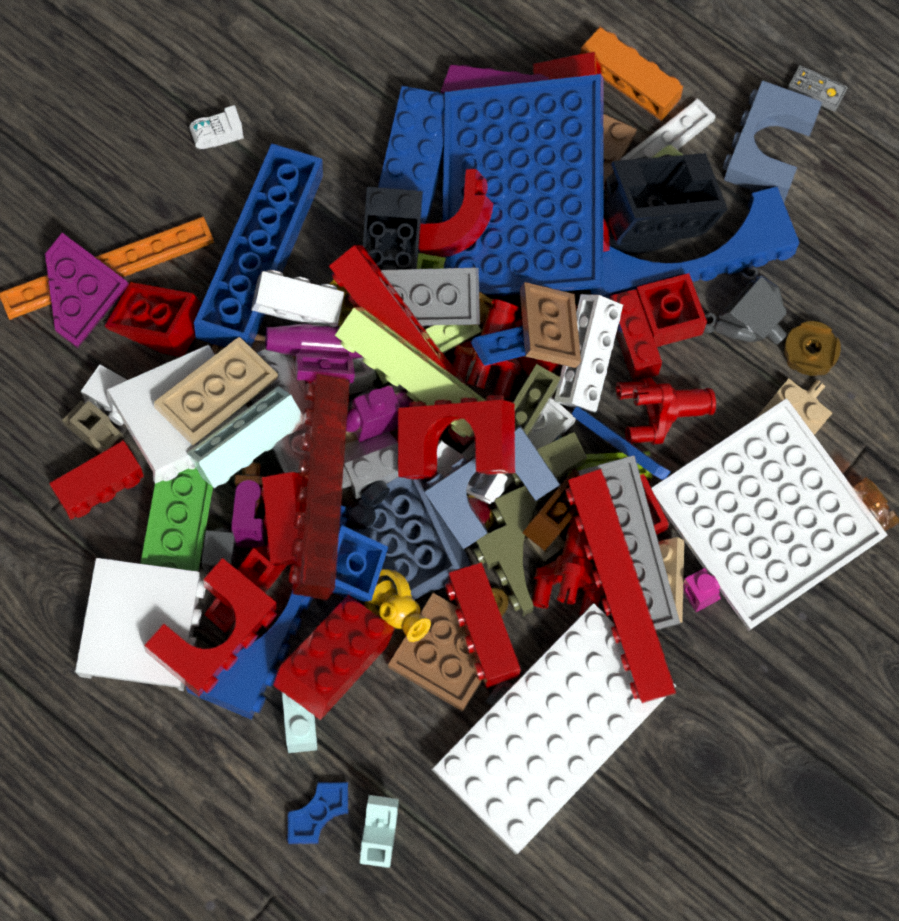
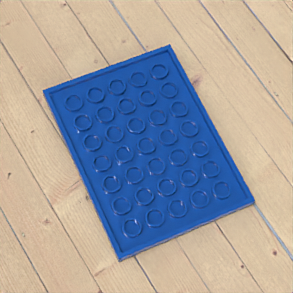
[443,74,603,297]

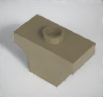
[62,400,124,454]

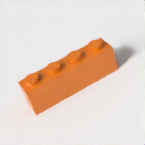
[580,27,683,121]

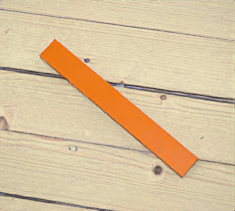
[0,216,214,320]

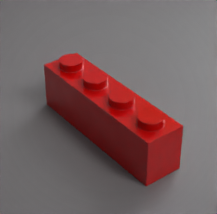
[445,562,521,687]

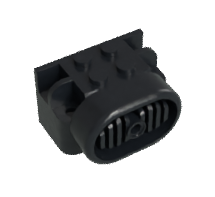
[603,153,728,255]

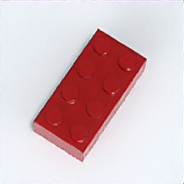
[273,595,395,720]

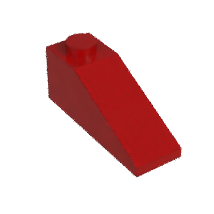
[204,546,287,633]

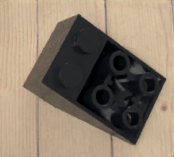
[363,187,423,270]

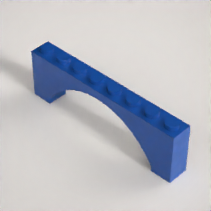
[584,187,799,299]
[186,497,348,719]

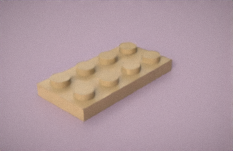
[154,337,278,445]

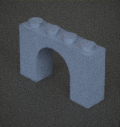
[723,81,822,202]
[425,425,560,549]

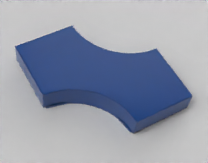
[288,782,348,844]

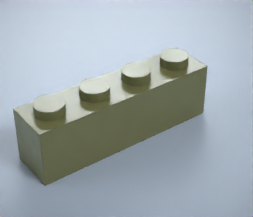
[503,364,561,475]

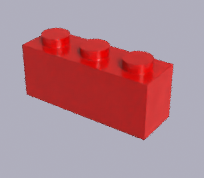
[610,289,662,382]
[49,440,144,520]
[261,472,315,565]

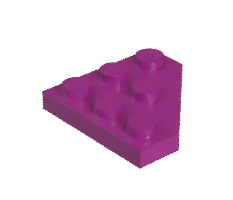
[45,233,129,349]

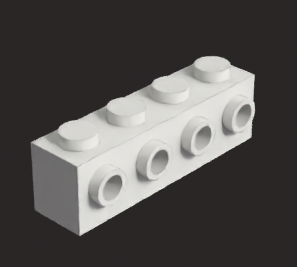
[554,294,623,412]

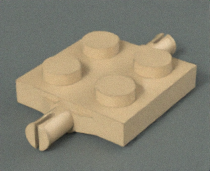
[756,379,832,435]

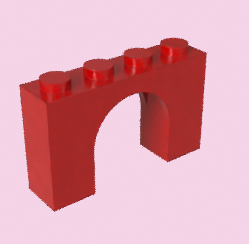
[398,395,515,480]
[144,558,277,697]

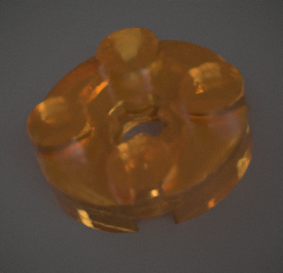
[853,477,899,531]

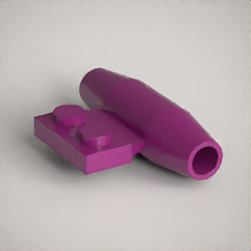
[265,324,364,383]

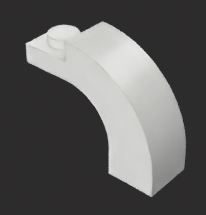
[437,440,508,504]

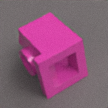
[683,568,721,612]

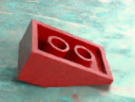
[105,282,202,357]

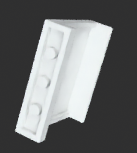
[107,345,248,484]
[76,558,206,691]

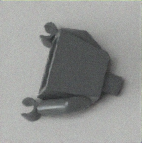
[704,266,787,345]

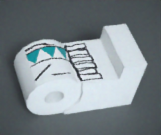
[189,105,243,149]

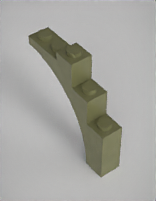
[473,432,587,617]

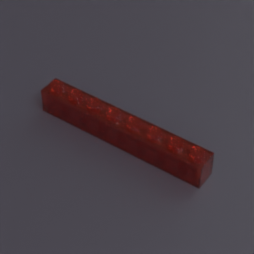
[289,373,350,600]

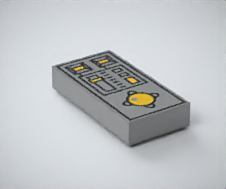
[788,65,847,112]

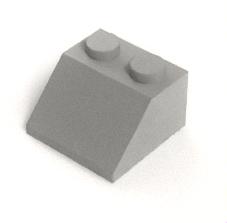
[336,432,398,499]

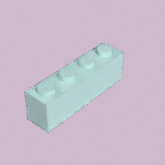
[187,386,306,488]

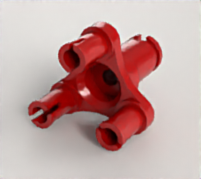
[453,299,523,399]
[615,378,716,445]
[532,517,605,616]

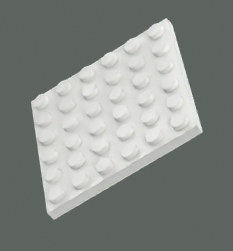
[651,398,887,631]

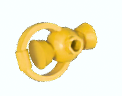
[364,569,431,642]

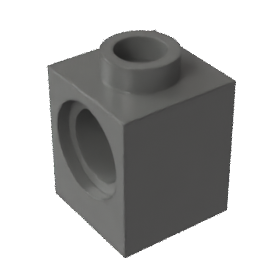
[202,528,236,572]

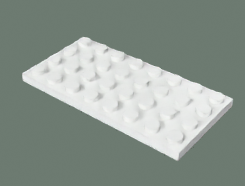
[431,604,676,854]

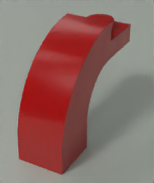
[419,169,493,257]

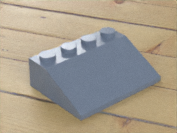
[346,477,471,600]

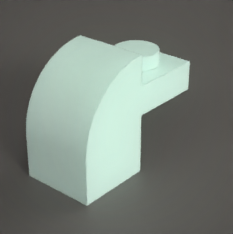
[360,795,399,868]

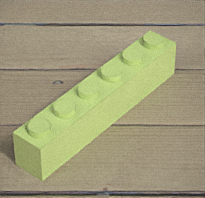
[335,307,486,437]

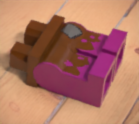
[232,463,267,548]

